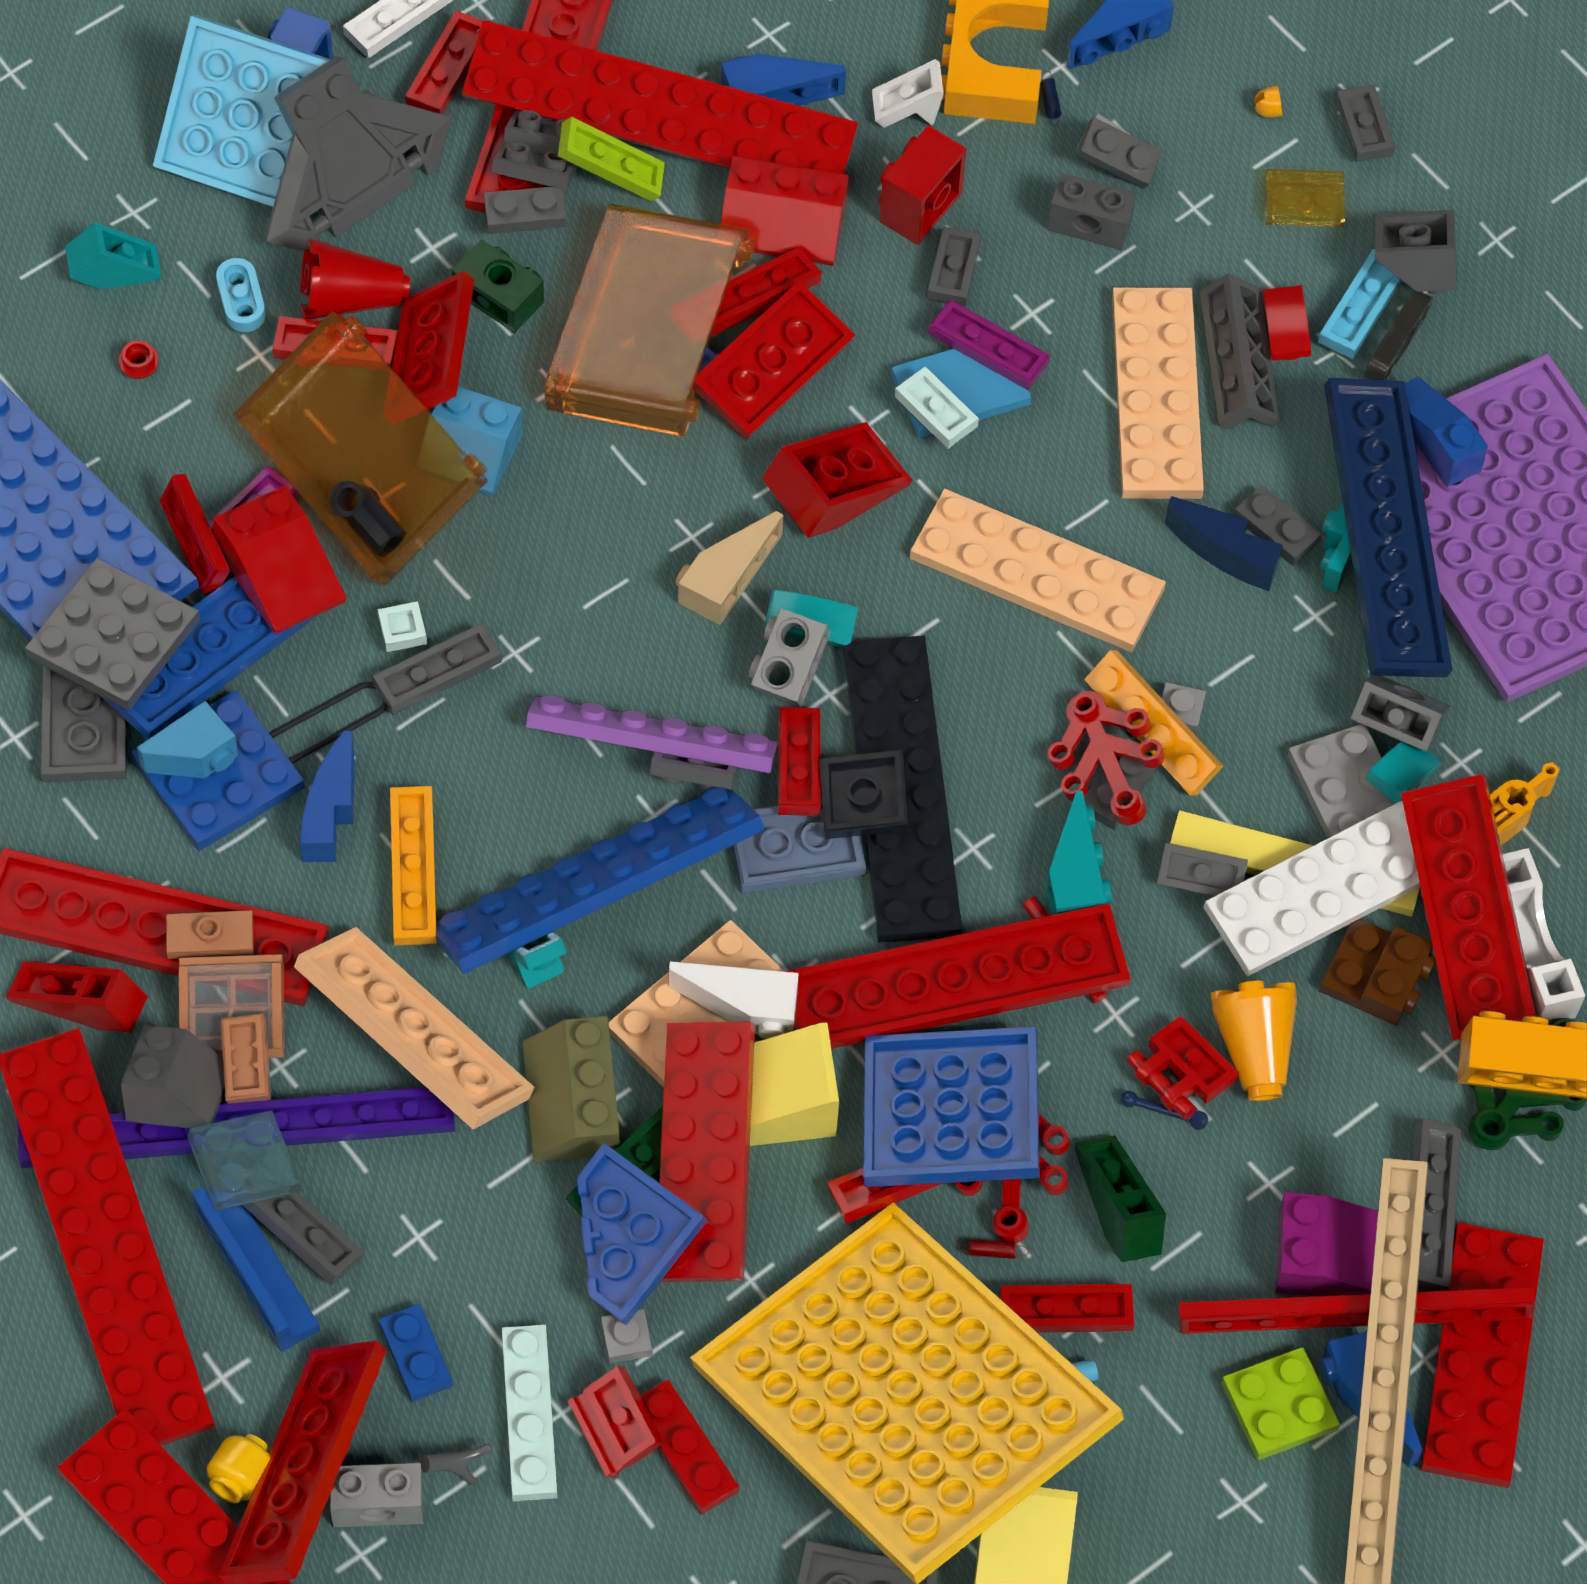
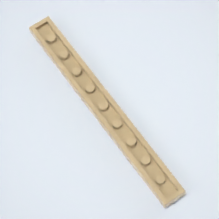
[1344,1158,1428,1584]

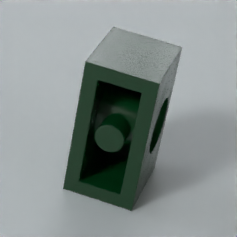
[452,239,544,334]

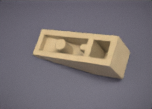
[676,511,783,625]

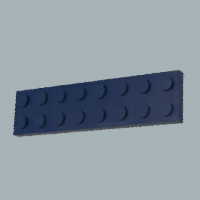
[1324,378,1453,678]

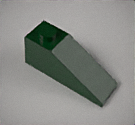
[1075,1135,1166,1262]

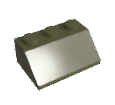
[523,1016,620,1163]

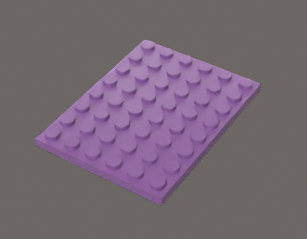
[1414,354,1587,703]

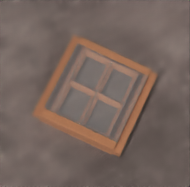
[179,954,285,1058]

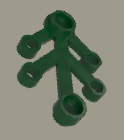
[1469,1018,1587,1150]

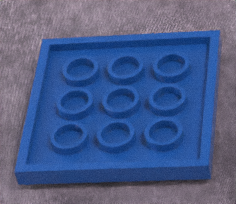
[863,1026,1040,1187]

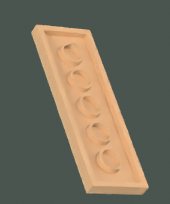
[1112,288,1204,499]
[910,488,1166,653]
[294,927,534,1130]

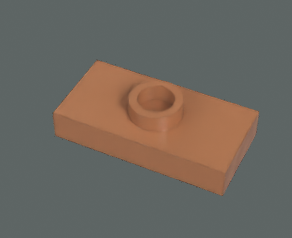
[167,910,254,959]
[221,1014,271,1104]

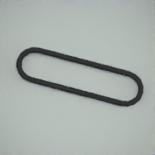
[269,682,387,763]

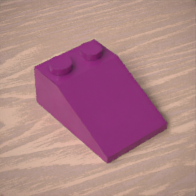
[1275,1192,1378,1296]

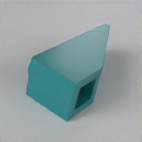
[1046,791,1112,915]

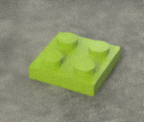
[1221,1347,1340,1461]

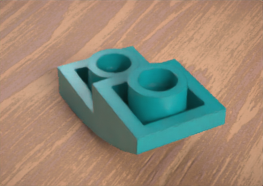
[1320,502,1350,593]
[764,590,858,648]
[1365,741,1443,803]

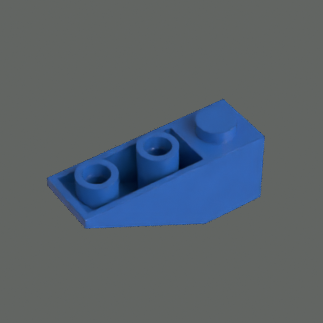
[1067,0,1174,70]

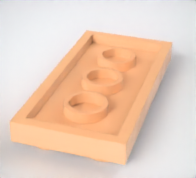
[608,920,785,1088]

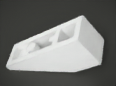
[669,961,798,1039]

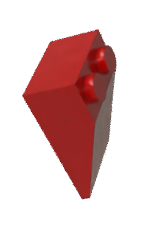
[762,422,913,538]
[213,485,347,635]

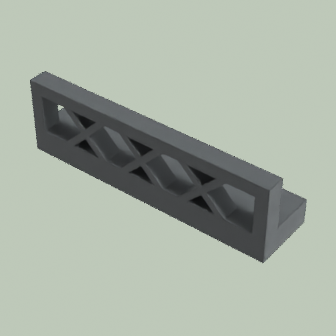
[1200,273,1280,429]

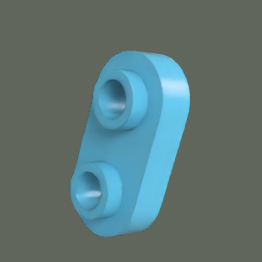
[216,258,265,332]

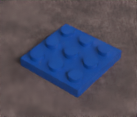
[130,690,305,851]

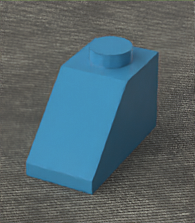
[137,701,238,778]

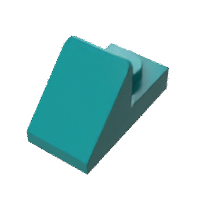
[507,932,567,988]

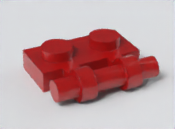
[1126,1016,1239,1120]

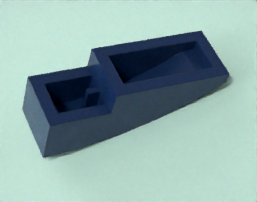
[1165,496,1283,591]

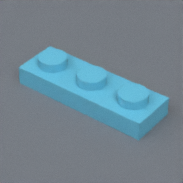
[1318,249,1402,359]

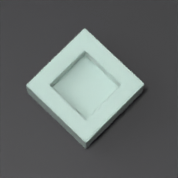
[378,601,427,652]

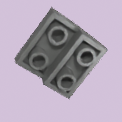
[492,110,578,190]

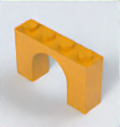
[941,0,1049,124]

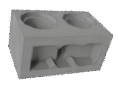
[749,608,831,708]

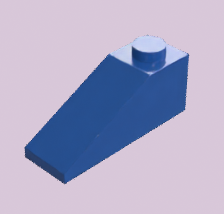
[721,54,846,106]
[1405,377,1488,487]
[1320,1331,1423,1467]

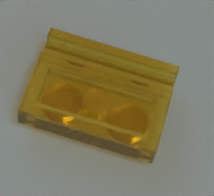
[1265,169,1345,227]

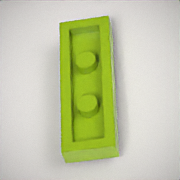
[558,117,665,201]

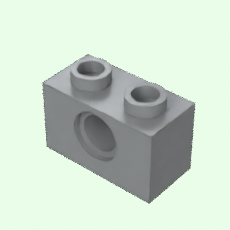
[330,1463,423,1527]

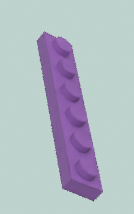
[526,695,778,773]

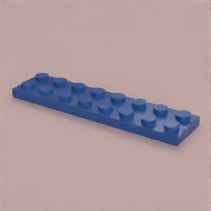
[436,787,764,974]

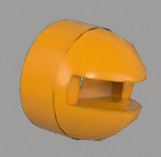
[1254,86,1283,118]

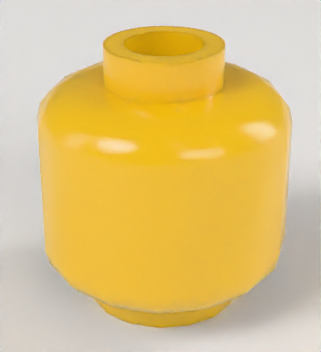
[207,1434,270,1503]

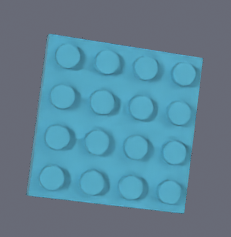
[153,15,331,207]

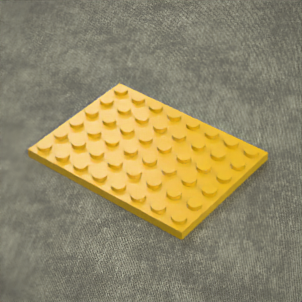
[690,1202,1124,1584]

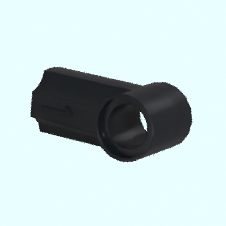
[330,481,407,557]

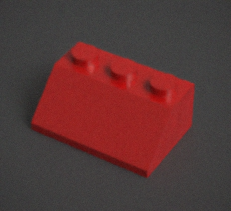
[718,156,849,266]

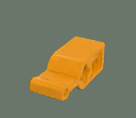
[1490,762,1560,846]

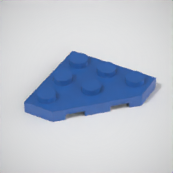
[577,1143,707,1325]

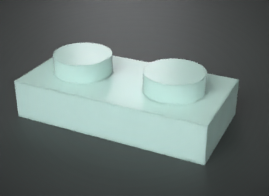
[895,367,979,449]

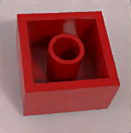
[878,125,967,245]

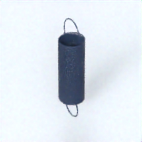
[1040,71,1062,126]

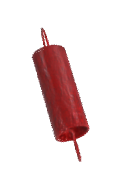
[956,1240,1029,1259]

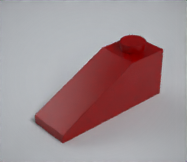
[6,961,148,1033]

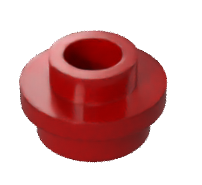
[118,340,159,379]

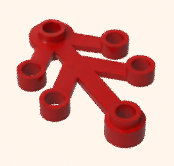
[1047,691,1165,826]
[955,1114,1070,1244]

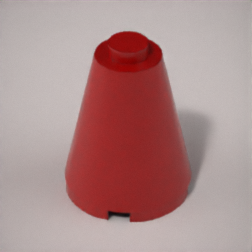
[300,239,410,319]

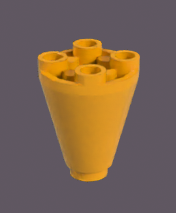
[1210,981,1297,1101]

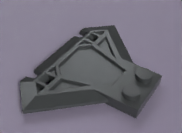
[264,56,452,251]

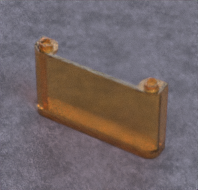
[545,204,754,437]
[233,311,488,586]

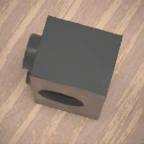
[1047,173,1137,250]
[1350,675,1450,752]

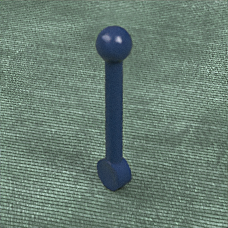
[1121,1091,1208,1130]

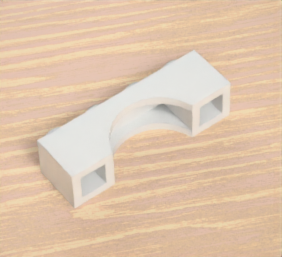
[1503,848,1585,1024]

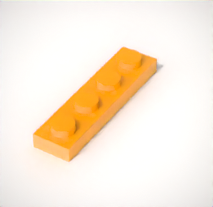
[1084,650,1223,796]
[390,786,437,946]

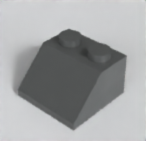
[1375,210,1457,294]
[121,1024,225,1131]

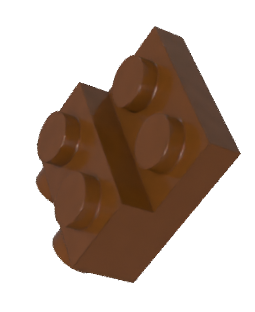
[1319,919,1436,1026]

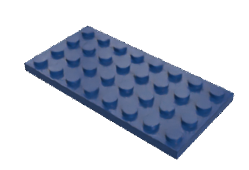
[0,380,199,680]

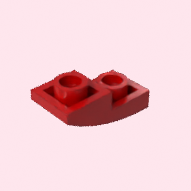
[1263,285,1312,361]

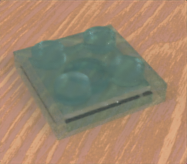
[188,1110,301,1211]

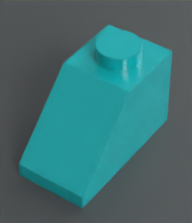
[65,222,162,290]

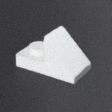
[872,59,944,128]

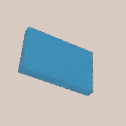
[891,349,1031,438]

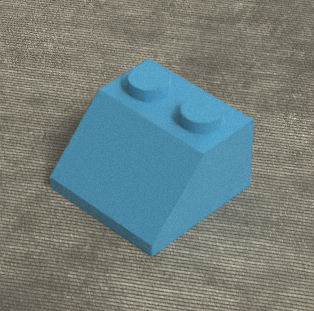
[418,386,523,497]

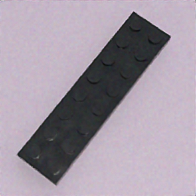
[843,635,962,943]

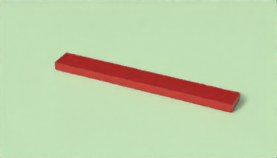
[1179,1287,1536,1334]

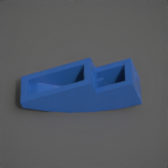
[300,731,354,862]

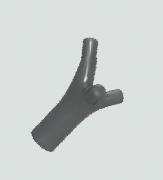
[420,1444,492,1485]

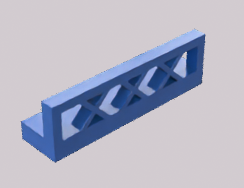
[191,1186,320,1352]

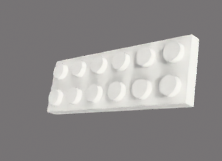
[1203,801,1420,977]

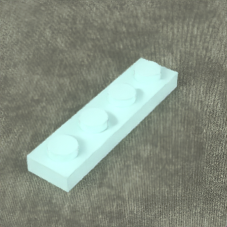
[502,1324,557,1501]

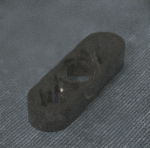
[1364,290,1433,380]

